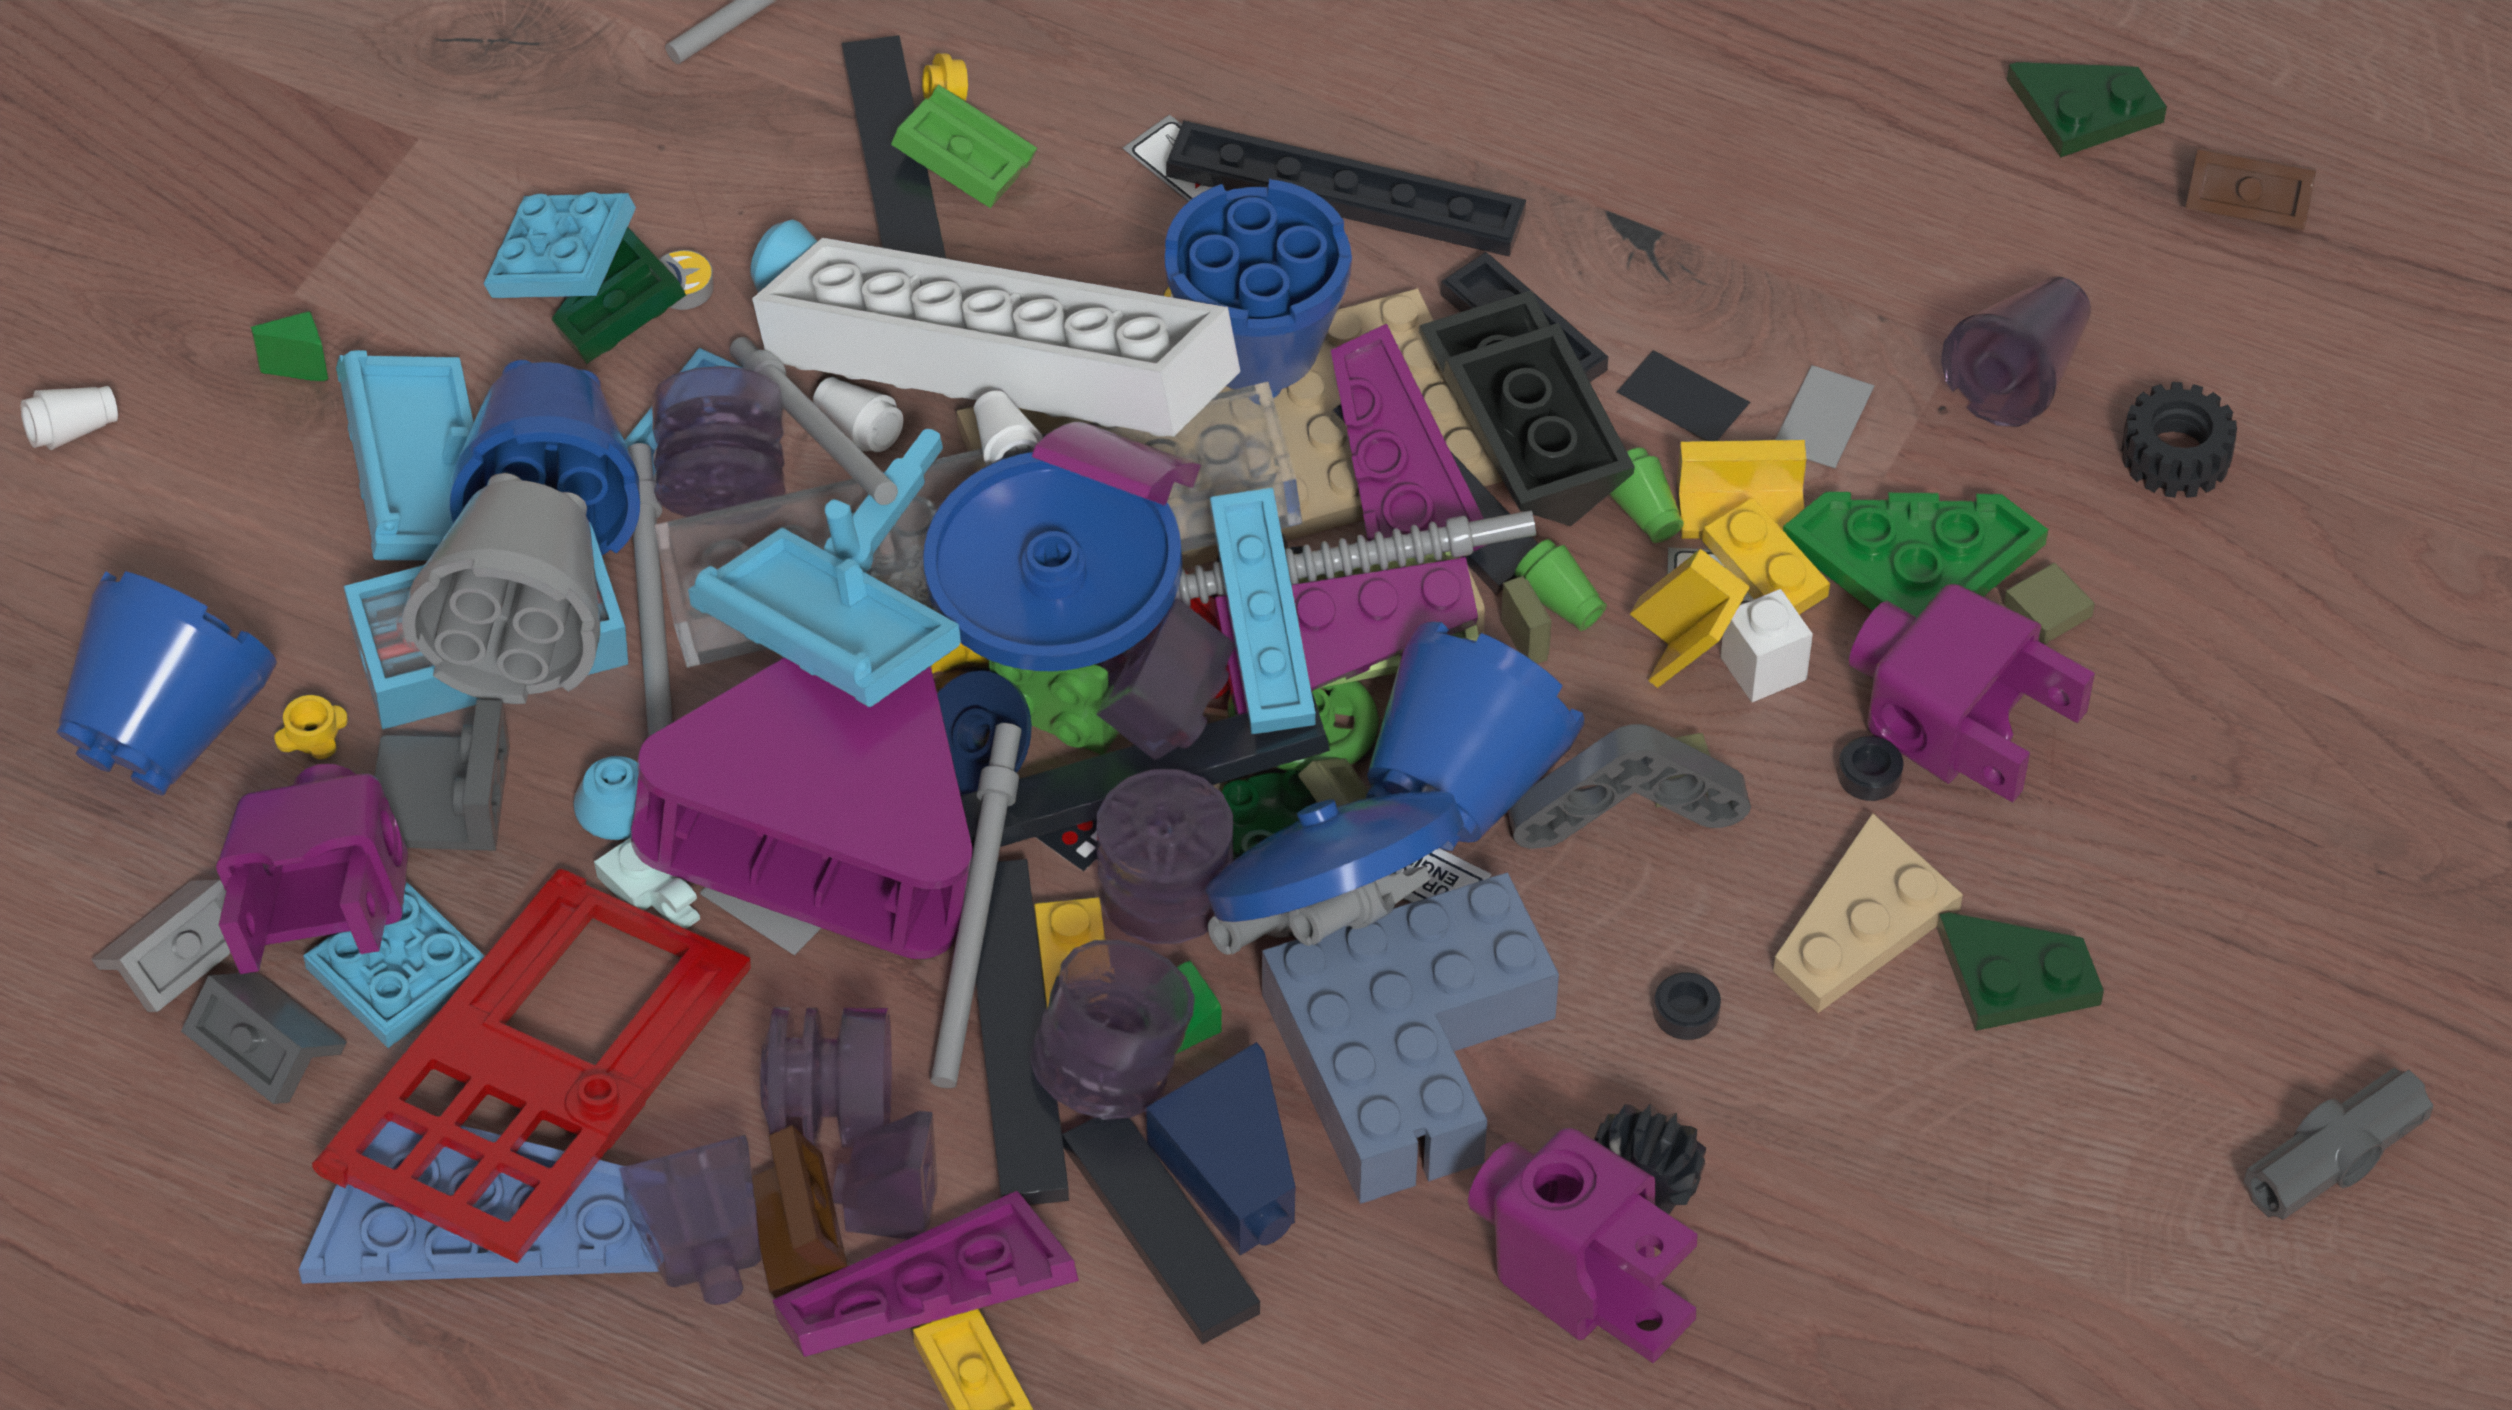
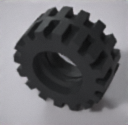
[2121,382,2237,498]

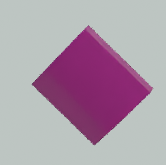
[1032,422,1201,506]

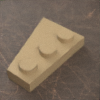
[1773,813,1963,1013]

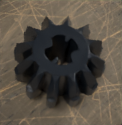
[1594,1104,1707,1214]

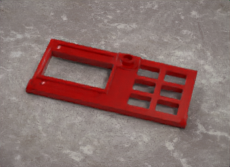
[312,869,751,1264]

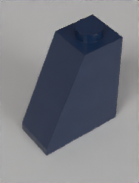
[1146,1042,1296,1256]

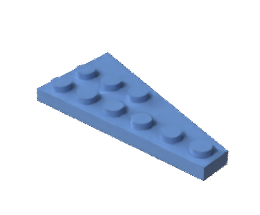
[298,1122,756,1284]

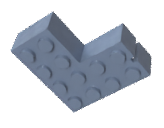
[1262,872,1559,1204]

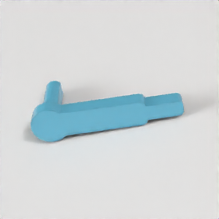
[824,429,943,573]

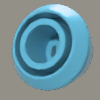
[750,220,818,293]
[573,756,639,840]

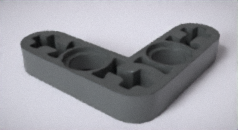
[1508,724,1751,849]

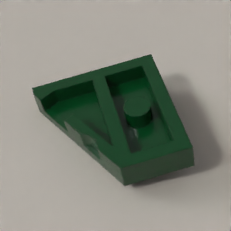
[2007,62,2167,158]
[551,227,686,364]
[1937,912,2104,1031]

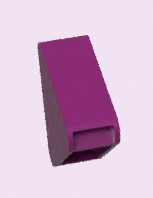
[630,657,972,959]

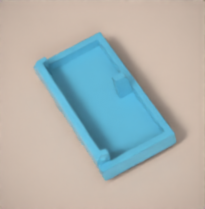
[336,350,474,560]
[688,527,961,707]

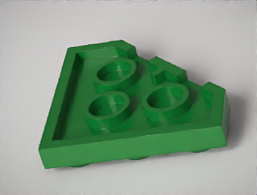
[1783,492,2049,617]

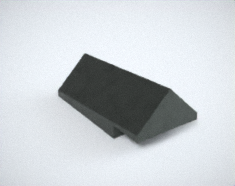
[1419,290,1635,526]

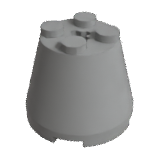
[402,473,601,704]

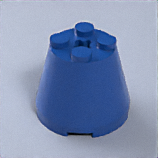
[1165,179,1352,400]
[450,360,640,555]
[56,571,277,796]
[1366,622,1584,851]

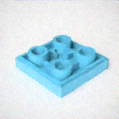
[483,192,636,298]
[303,882,485,1048]

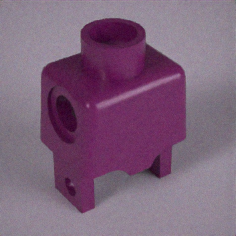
[1849,584,2095,803]
[216,764,408,974]
[1468,1128,1698,1363]

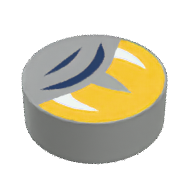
[659,250,714,310]

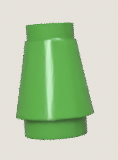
[1609,448,1684,543]
[1515,539,1607,631]

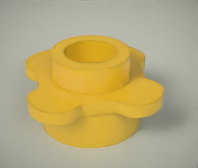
[274,695,348,759]

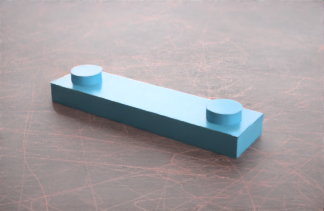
[1210,488,1315,735]

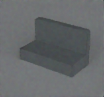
[181,972,347,1104]

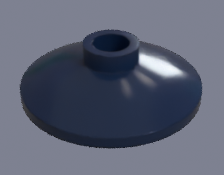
[937,671,1032,796]

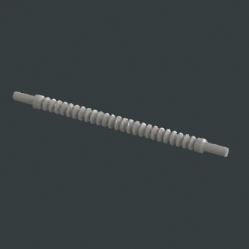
[1168,510,1536,611]

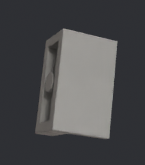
[91,880,231,1012]

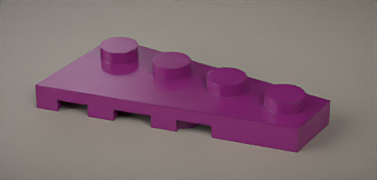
[1331,323,1488,558]
[1214,557,1478,716]
[772,1191,1079,1357]

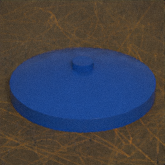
[923,452,1182,671]
[1205,791,1464,922]

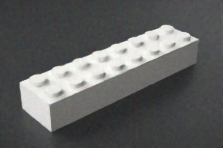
[752,238,1240,437]

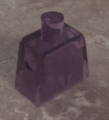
[619,1135,761,1305]

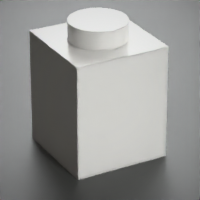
[1720,589,1813,702]

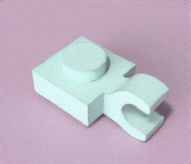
[594,837,700,929]

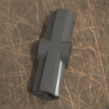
[2244,1068,2434,1220]

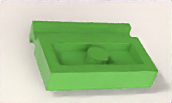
[891,85,1037,209]

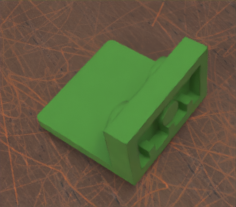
[989,660,1140,755]

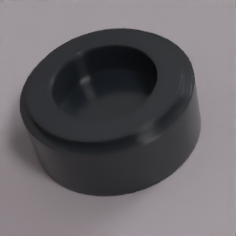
[1838,736,1904,801]
[1654,972,1721,1040]

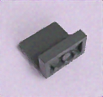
[375,700,510,851]

